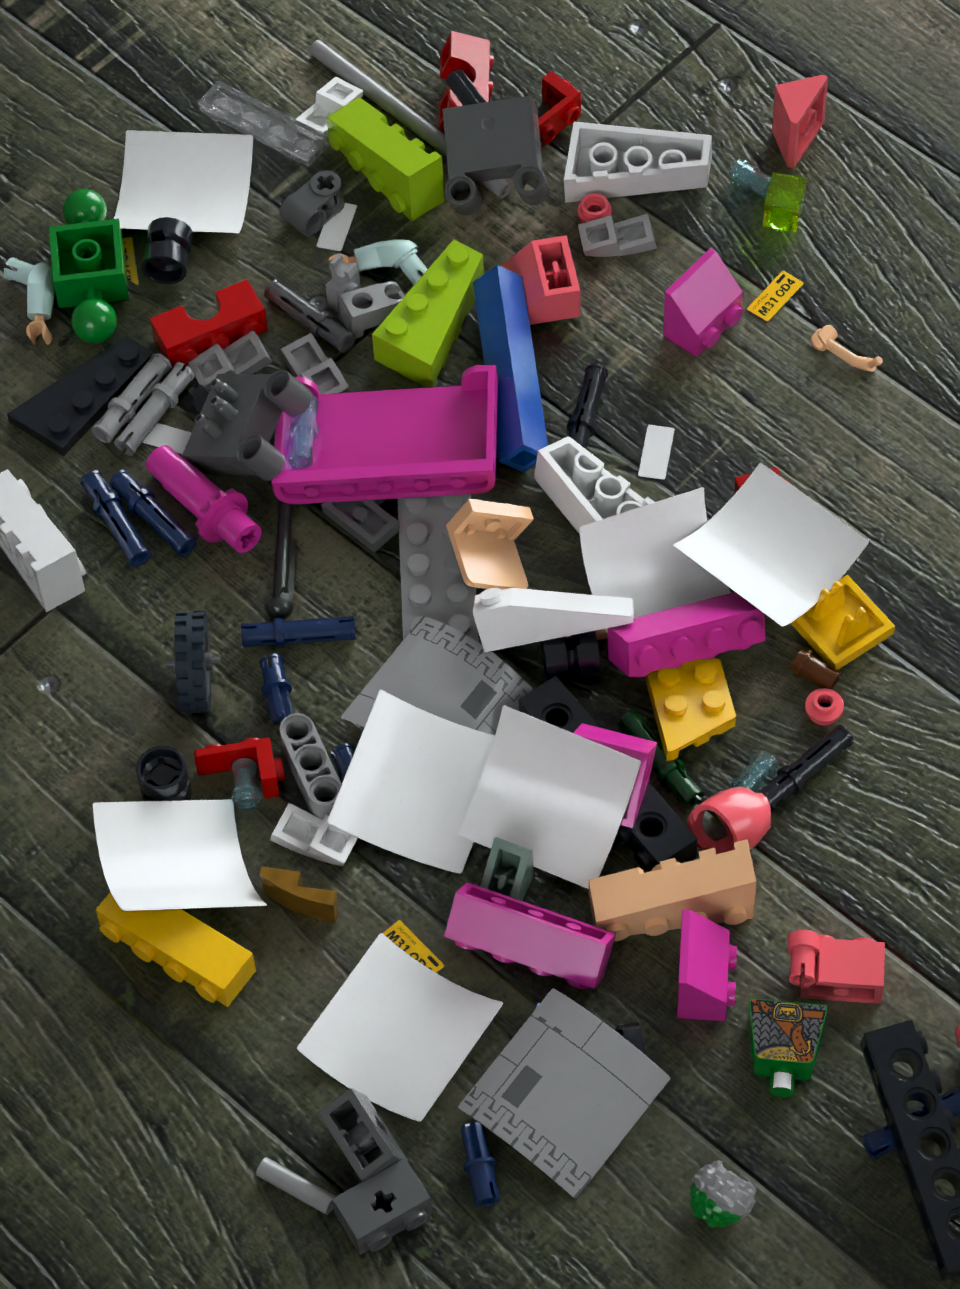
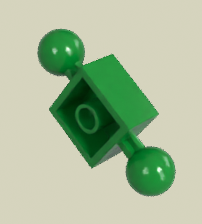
[49,189,129,344]

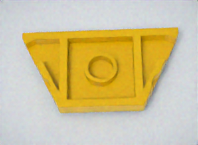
[644,658,736,761]

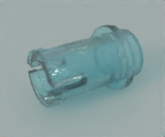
[729,159,775,198]
[730,750,778,792]
[231,758,262,810]

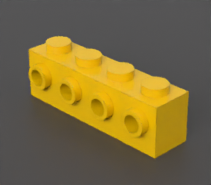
[96,892,256,1007]

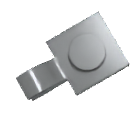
[325,254,361,313]

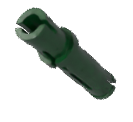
[617,709,704,809]

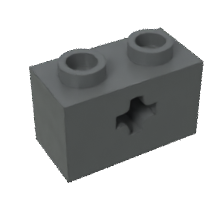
[318,1088,409,1181]
[332,1158,432,1255]

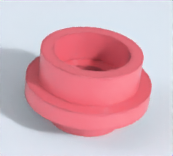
[577,193,612,223]
[805,688,844,726]

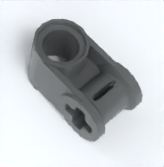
[280,170,345,237]

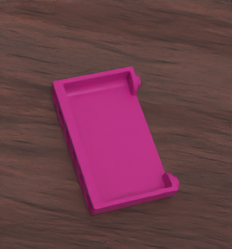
[272,365,498,504]

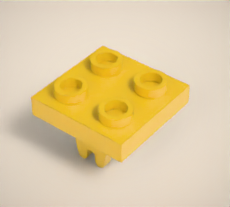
[790,575,895,670]

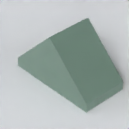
[480,837,534,901]

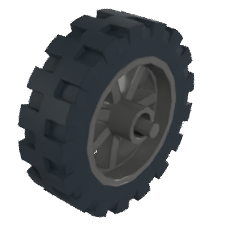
[166,611,220,714]

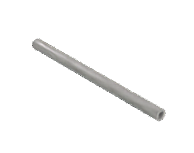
[309,40,511,199]

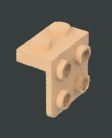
[446,499,534,590]

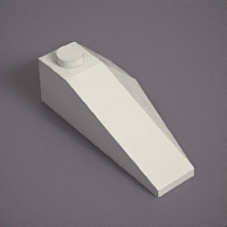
[473,588,634,652]

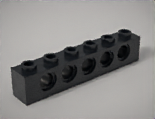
[518,676,697,873]
[860,1020,960,1281]

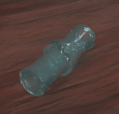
[289,395,319,468]

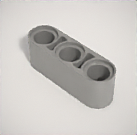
[279,713,341,820]

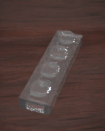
[198,80,329,167]

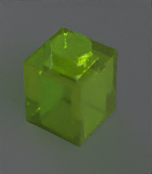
[763,172,807,232]

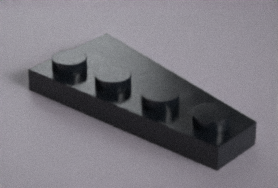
[7,336,154,456]

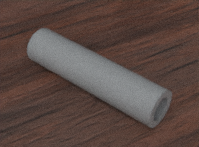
[256,1157,336,1215]

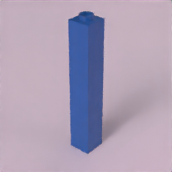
[473,265,548,472]

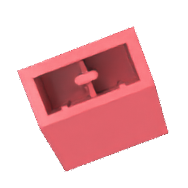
[501,235,580,325]

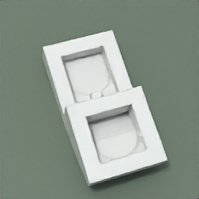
[295,77,363,144]
[270,803,358,866]

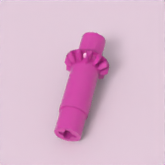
[146,445,262,553]

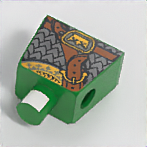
[748,998,827,1098]

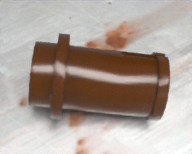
[790,649,842,690]

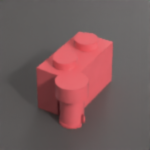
[787,930,885,1004]

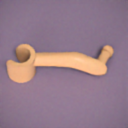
[811,325,883,372]

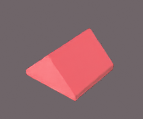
[772,75,828,169]

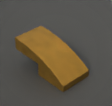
[260,867,339,924]

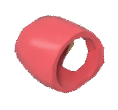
[687,787,771,854]

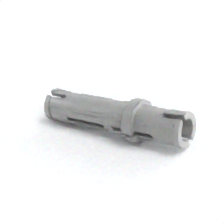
[92,353,172,443]
[114,362,195,456]

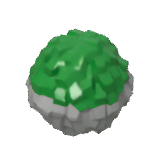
[690,1160,756,1228]

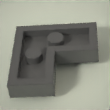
[321,499,400,553]

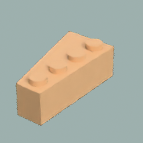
[589,839,757,941]

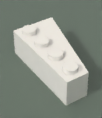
[564,122,712,203]
[534,436,654,534]
[0,469,86,612]

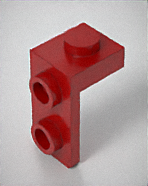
[538,71,581,147]
[194,737,285,799]

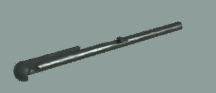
[265,499,297,620]

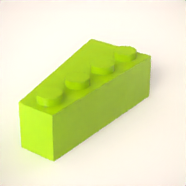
[326,97,445,222]
[372,239,484,388]

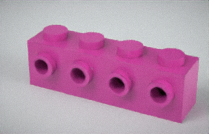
[607,592,765,677]
[444,882,616,989]

